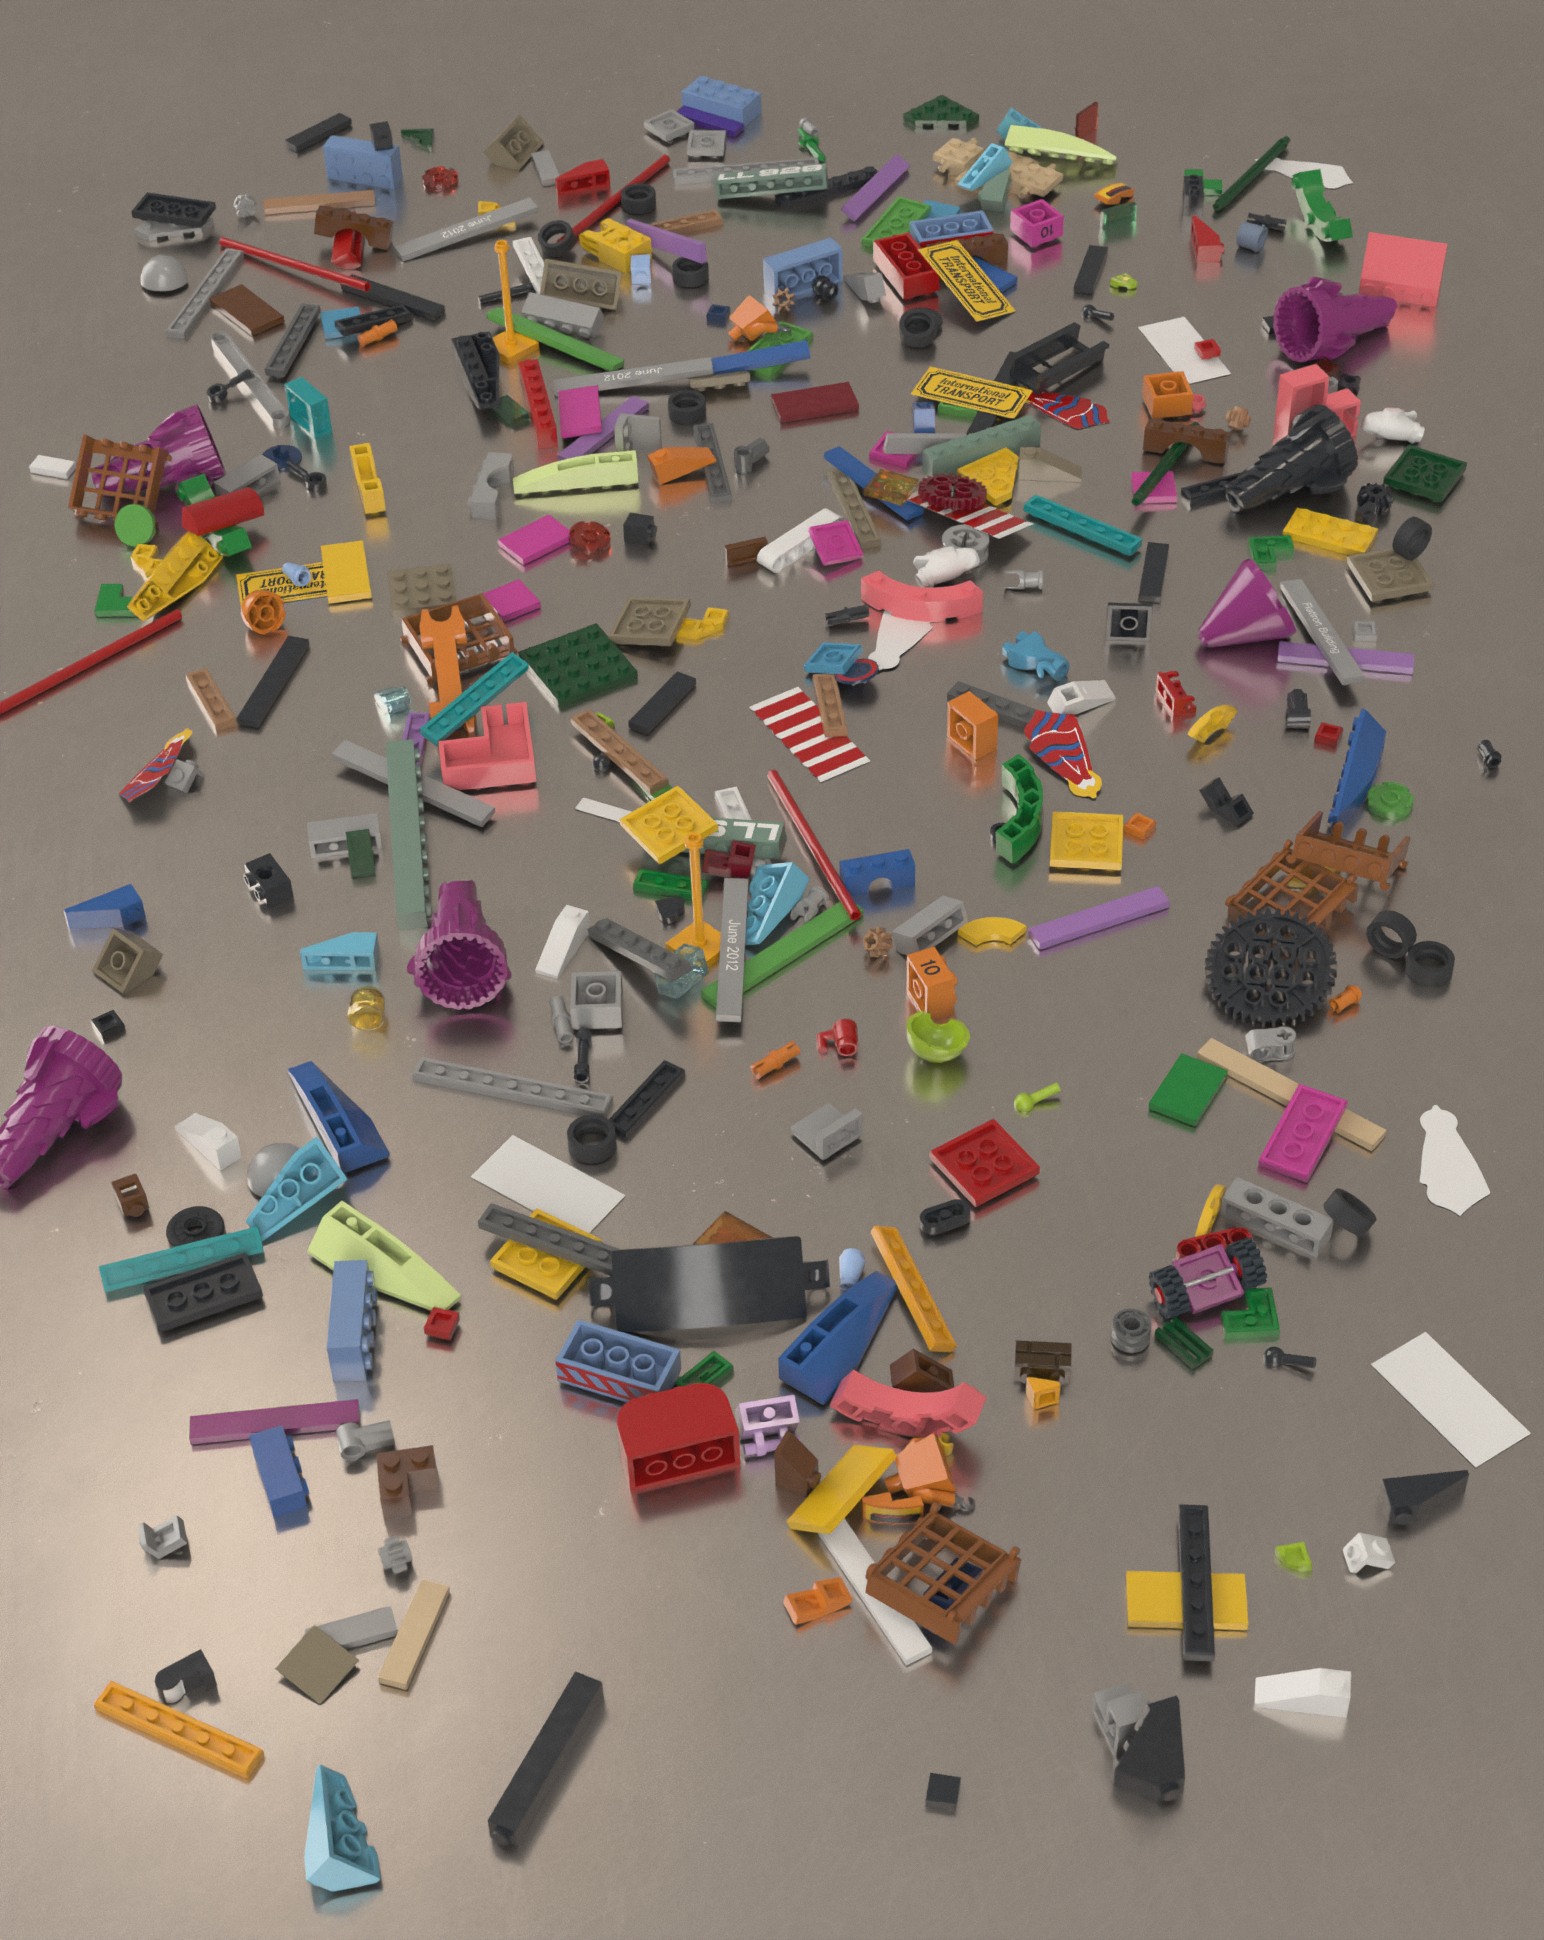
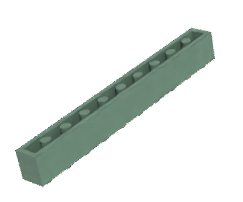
[386,739,432,930]

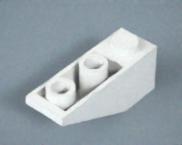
[1047,680,1116,715]

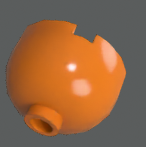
[241,590,286,634]

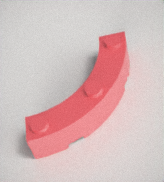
[861,570,983,622]
[829,1370,987,1437]

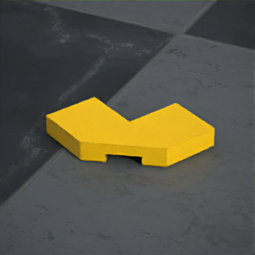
[131,544,163,578]
[676,607,729,640]

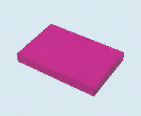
[498,514,575,565]

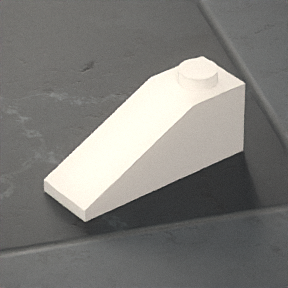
[535,905,590,979]
[174,1113,242,1171]
[1254,1668,1351,1718]

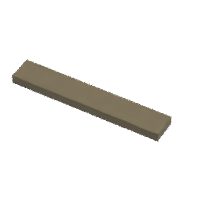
[828,469,881,550]

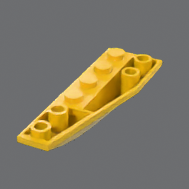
[127,531,223,622]

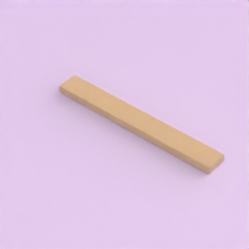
[1197,1038,1386,1151]

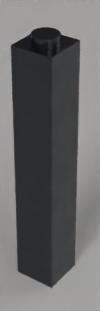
[487,1671,604,1848]

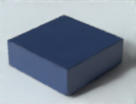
[706,304,731,323]

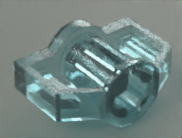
[374,686,411,715]

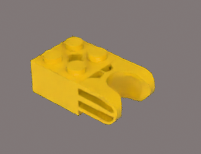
[579,218,652,274]

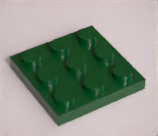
[1383,445,1467,502]

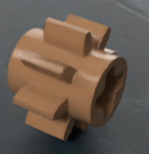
[772,288,796,313]
[1225,406,1251,431]
[863,927,893,958]

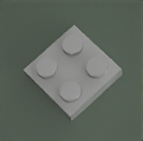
[644,109,694,142]
[687,130,726,157]

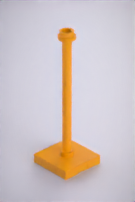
[493,240,539,365]
[665,832,721,973]

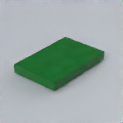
[1148,1053,1228,1127]

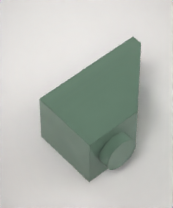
[978,170,1012,212]

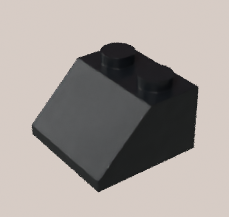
[1106,602,1153,641]

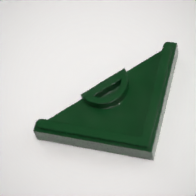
[401,129,434,152]

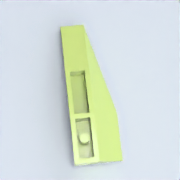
[1005,125,1118,165]
[513,450,638,494]
[307,1201,461,1311]

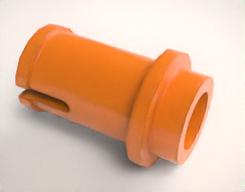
[1329,985,1362,1013]

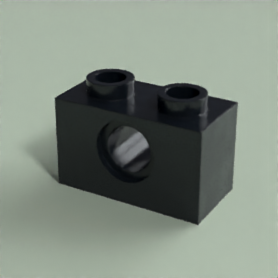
[1182,175,1204,216]
[243,853,294,908]

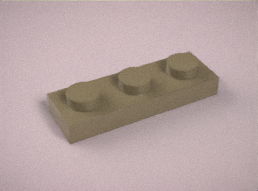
[688,371,750,391]

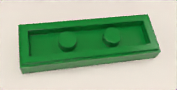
[633,869,709,902]

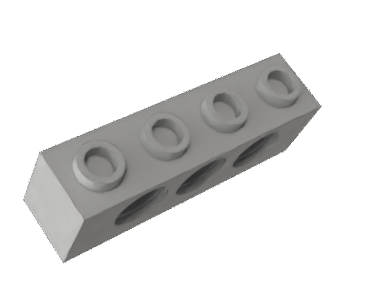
[1220,1177,1334,1258]

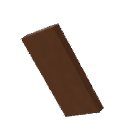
[209,284,285,336]

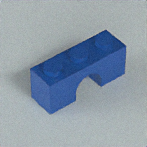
[839,849,915,897]

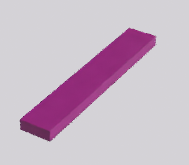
[189,1399,360,1444]

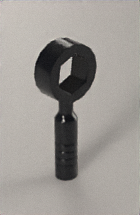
[206,369,252,403]
[286,460,327,492]

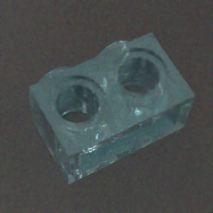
[653,943,709,999]

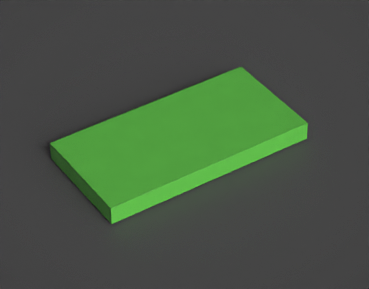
[861,196,931,248]
[746,321,813,376]

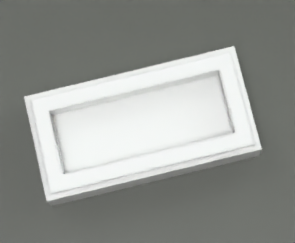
[29,455,76,479]

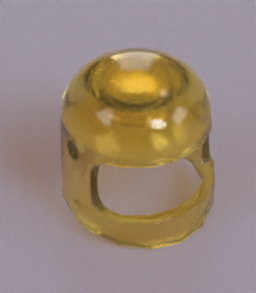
[347,986,385,1031]

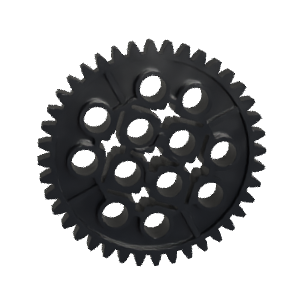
[1205,908,1337,1029]

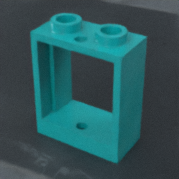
[284,377,332,439]

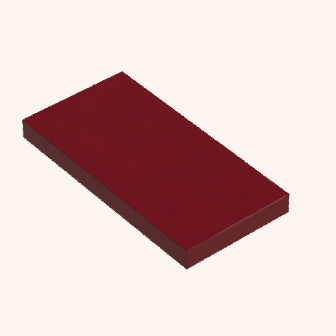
[771,382,859,423]

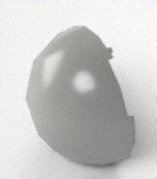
[140,255,188,291]
[247,1143,299,1197]

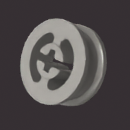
[942,525,989,565]

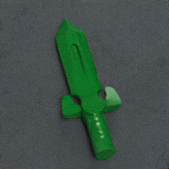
[797,128,827,162]

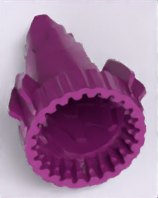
[1273,277,1397,362]
[90,404,227,497]
[407,880,512,1010]
[0,1025,122,1189]

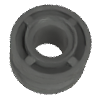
[1111,1309,1151,1353]

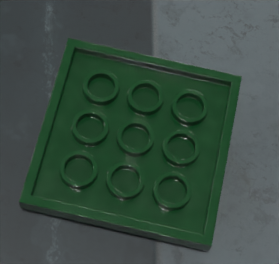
[518,623,638,708]

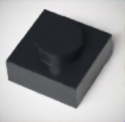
[1355,501,1376,525]

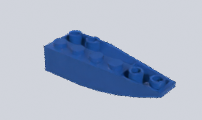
[1328,709,1386,833]
[288,1061,390,1173]
[778,1271,898,1405]

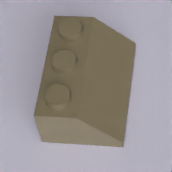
[483,114,544,170]

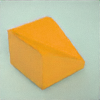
[1026,1377,1060,1409]

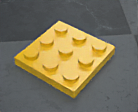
[619,786,718,865]
[1050,811,1123,870]
[490,1208,602,1300]

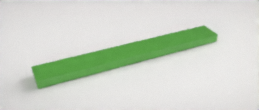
[486,307,625,372]
[701,902,864,1008]

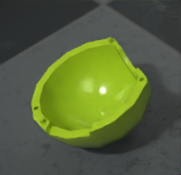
[906,1010,970,1063]

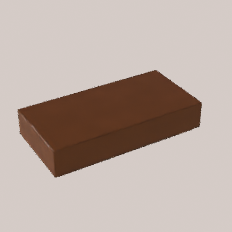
[724,537,768,567]

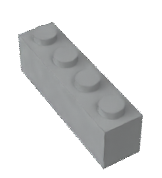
[521,292,605,338]

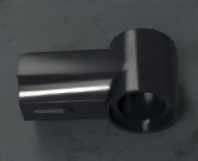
[1286,689,1311,729]

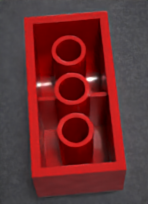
[617,1383,741,1492]

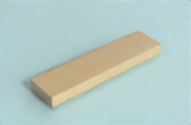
[378,1580,450,1690]

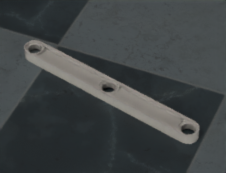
[211,331,290,428]

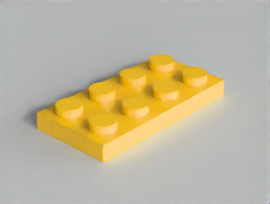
[1283,507,1379,556]

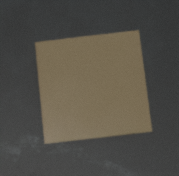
[275,1625,359,1705]

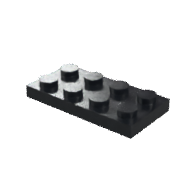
[131,192,216,228]
[142,1252,263,1332]

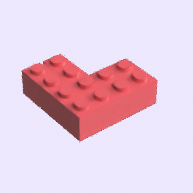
[1273,364,1361,445]
[439,702,536,791]

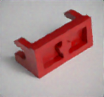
[1156,671,1197,717]

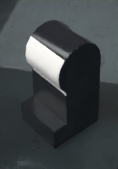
[154,1649,217,1703]

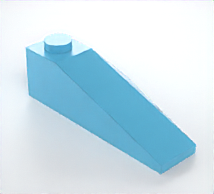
[745,862,810,945]
[245,1136,347,1241]
[304,1764,381,1892]

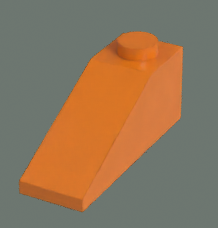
[648,447,716,485]

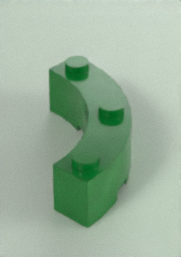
[1291,169,1353,242]
[176,474,252,556]
[996,754,1044,864]

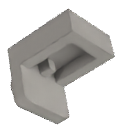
[164,759,204,794]
[138,1515,187,1559]

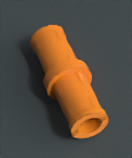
[357,319,397,347]
[750,1040,801,1079]

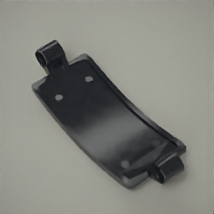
[587,1236,830,1332]

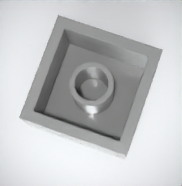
[570,971,623,1029]

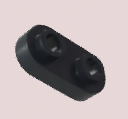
[920,1199,971,1235]

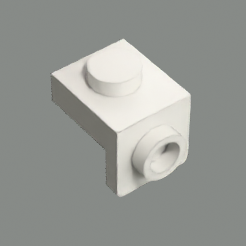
[1343,1532,1395,1573]

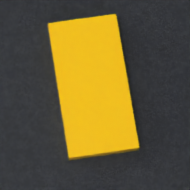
[321,540,372,603]
[786,1445,897,1535]
[1126,1571,1248,1630]

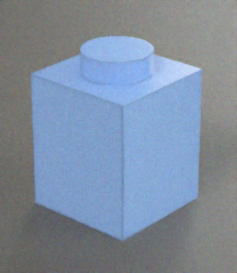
[631,255,651,284]

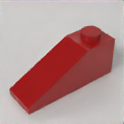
[555,159,611,196]
[1191,215,1224,263]

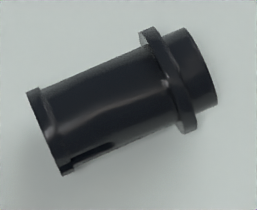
[1477,740,1502,768]

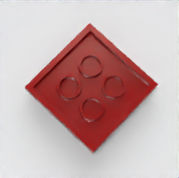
[930,1118,1040,1207]

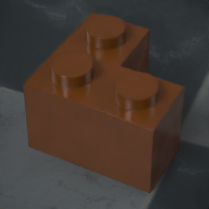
[376,1445,439,1520]

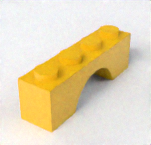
[349,443,386,514]

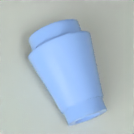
[282,562,311,586]
[839,1249,866,1291]

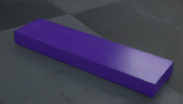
[676,105,744,137]

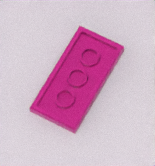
[558,385,602,438]
[1258,1084,1348,1183]

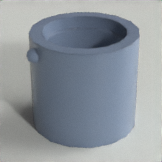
[1236,221,1268,253]

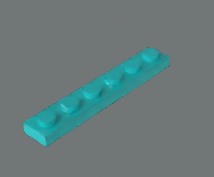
[1023,494,1142,556]
[420,652,529,746]
[98,1226,264,1292]

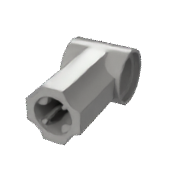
[336,1420,395,1461]

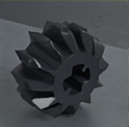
[1357,483,1394,515]

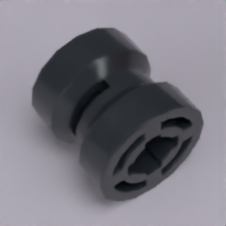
[812,275,839,301]

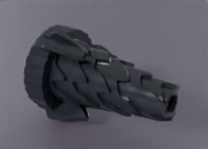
[1223,404,1358,513]

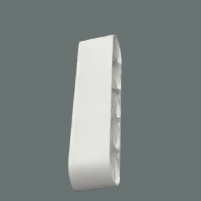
[757,508,845,573]

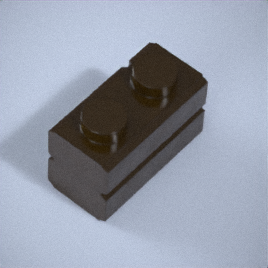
[1014,1340,1072,1385]

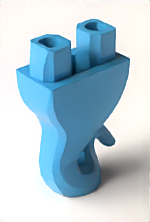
[1002,631,1070,681]

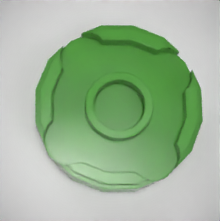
[115,504,156,547]
[1366,781,1414,819]

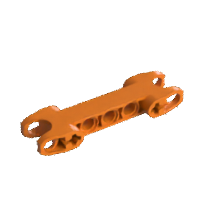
[419,605,477,738]

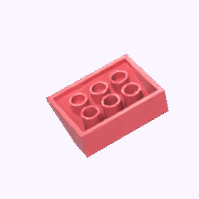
[1359,232,1448,307]

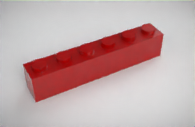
[518,359,558,450]

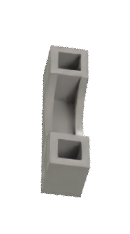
[467,452,514,520]

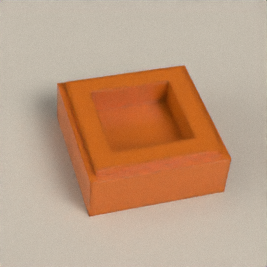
[1123,812,1156,840]

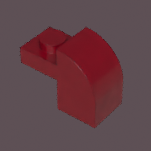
[702,840,756,884]

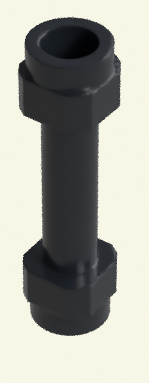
[574,1029,592,1083]

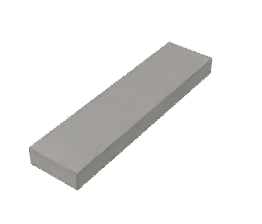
[883,433,967,454]

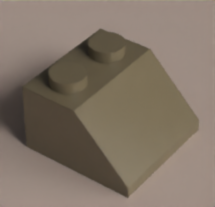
[92,928,163,994]

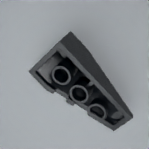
[1111,1695,1185,1803]

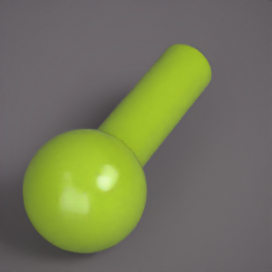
[1014,1082,1061,1112]

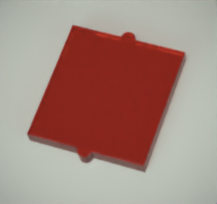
[1074,101,1099,139]

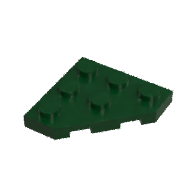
[903,95,979,127]

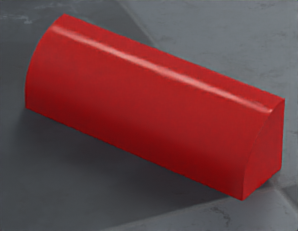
[331,211,364,270]
[182,487,264,536]

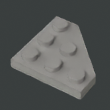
[134,217,214,241]

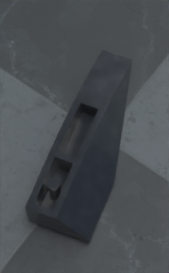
[451,331,499,410]

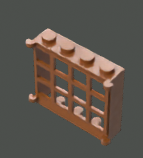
[68,434,172,527]
[400,593,517,683]
[1286,811,1411,891]
[1225,839,1358,958]
[865,1502,1022,1645]

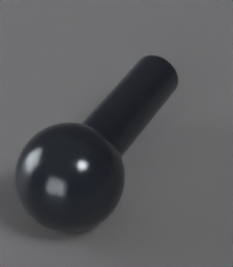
[1081,304,1114,321]
[592,751,610,772]
[1263,1346,1316,1368]

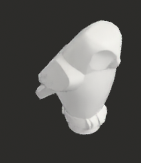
[1361,408,1425,444]
[913,546,980,588]

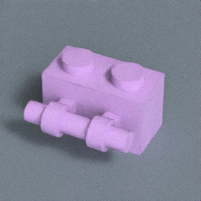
[735,1395,801,1456]

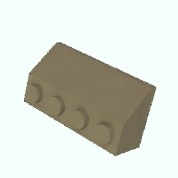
[540,259,622,311]

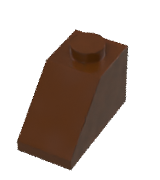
[890,1349,955,1393]
[774,1431,821,1498]

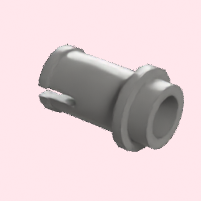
[799,118,820,137]

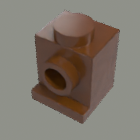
[111,1173,149,1217]

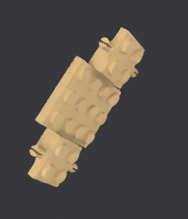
[933,138,1063,199]

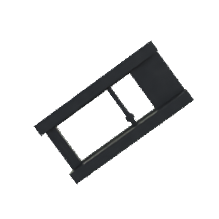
[1009,322,1110,395]

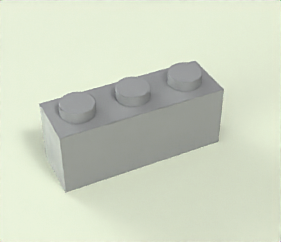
[214,455,280,497]
[307,813,382,859]
[892,895,968,955]

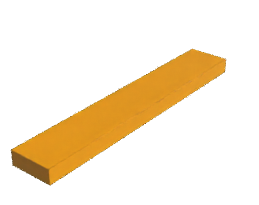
[871,1226,957,1352]
[94,1681,264,1779]

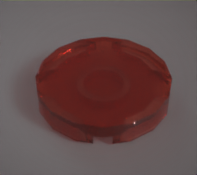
[422,166,459,191]
[568,521,611,555]

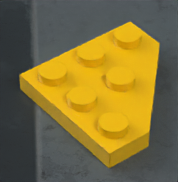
[957,447,1019,506]

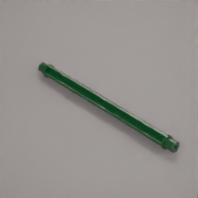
[1213,136,1290,211]
[1131,421,1199,506]

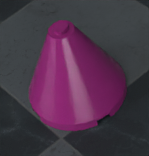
[1197,558,1297,648]

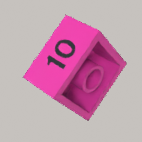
[1010,199,1064,247]

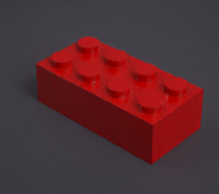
[873,232,939,299]

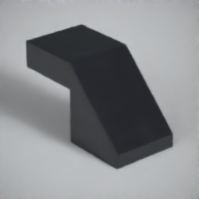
[1199,777,1254,826]

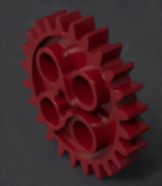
[918,473,987,511]

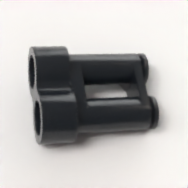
[1338,373,1361,396]

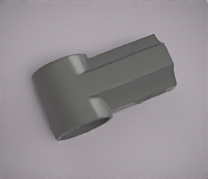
[734,438,769,473]

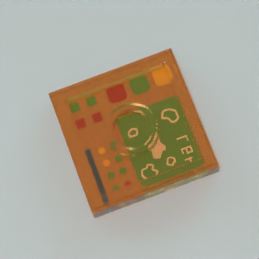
[864,469,919,506]

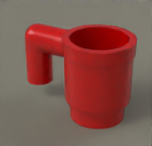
[816,1019,859,1056]

